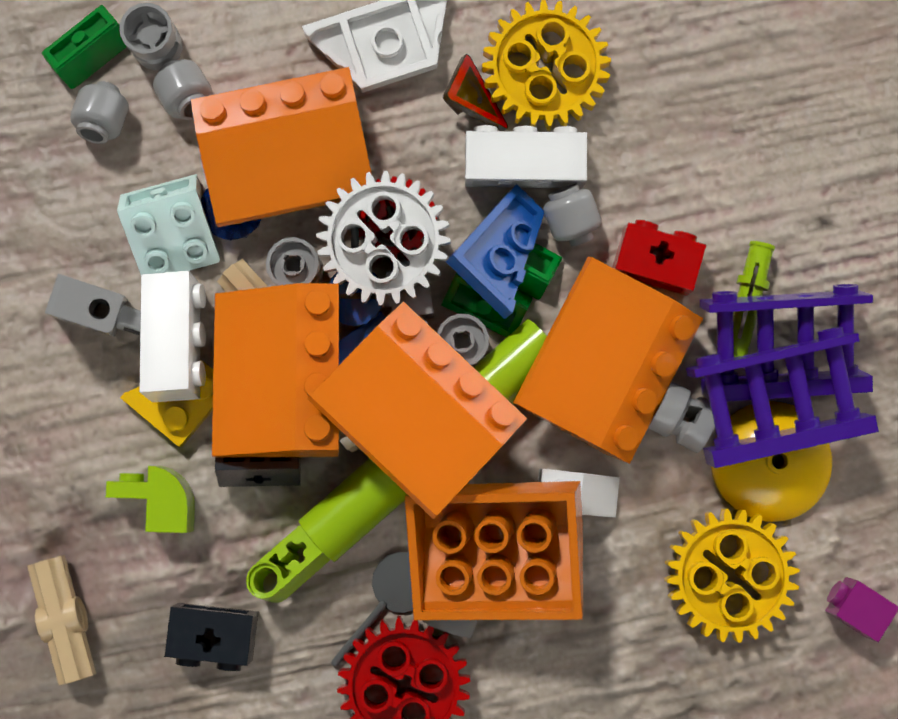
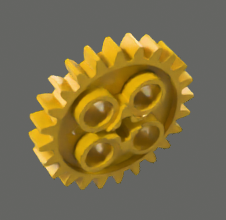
[482,0,611,130]
[664,508,800,643]

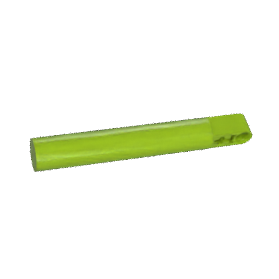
[246,319,547,603]

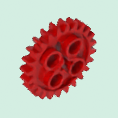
[337,616,471,719]

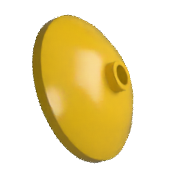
[711,401,832,522]

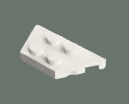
[302,0,447,93]

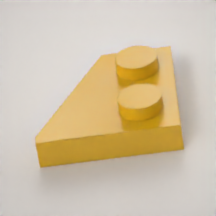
[120,359,213,447]

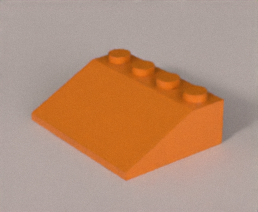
[191,67,372,227]
[513,257,703,464]
[212,283,339,457]
[308,301,527,519]
[405,481,583,620]

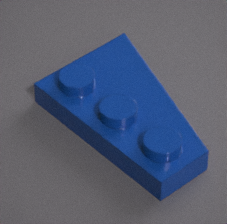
[446,184,544,319]

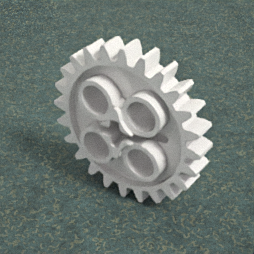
[316,171,451,306]

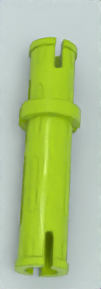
[733,241,775,357]

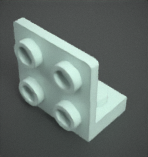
[117,174,220,275]

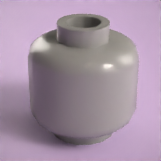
[153,59,213,120]
[70,81,129,144]
[543,184,601,246]

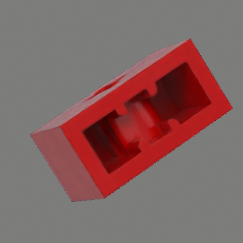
[612,220,706,296]

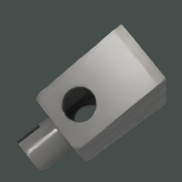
[45,274,141,337]

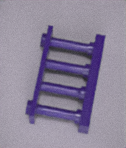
[700,284,873,401]
[686,327,879,468]

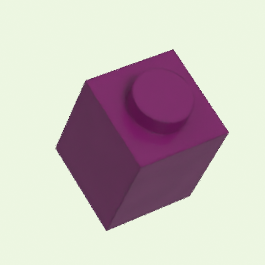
[825,577,898,643]

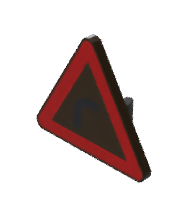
[443,54,508,131]

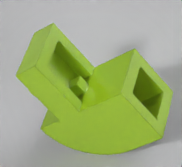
[105,466,195,533]

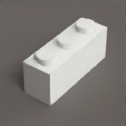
[465,125,587,188]
[139,271,206,403]

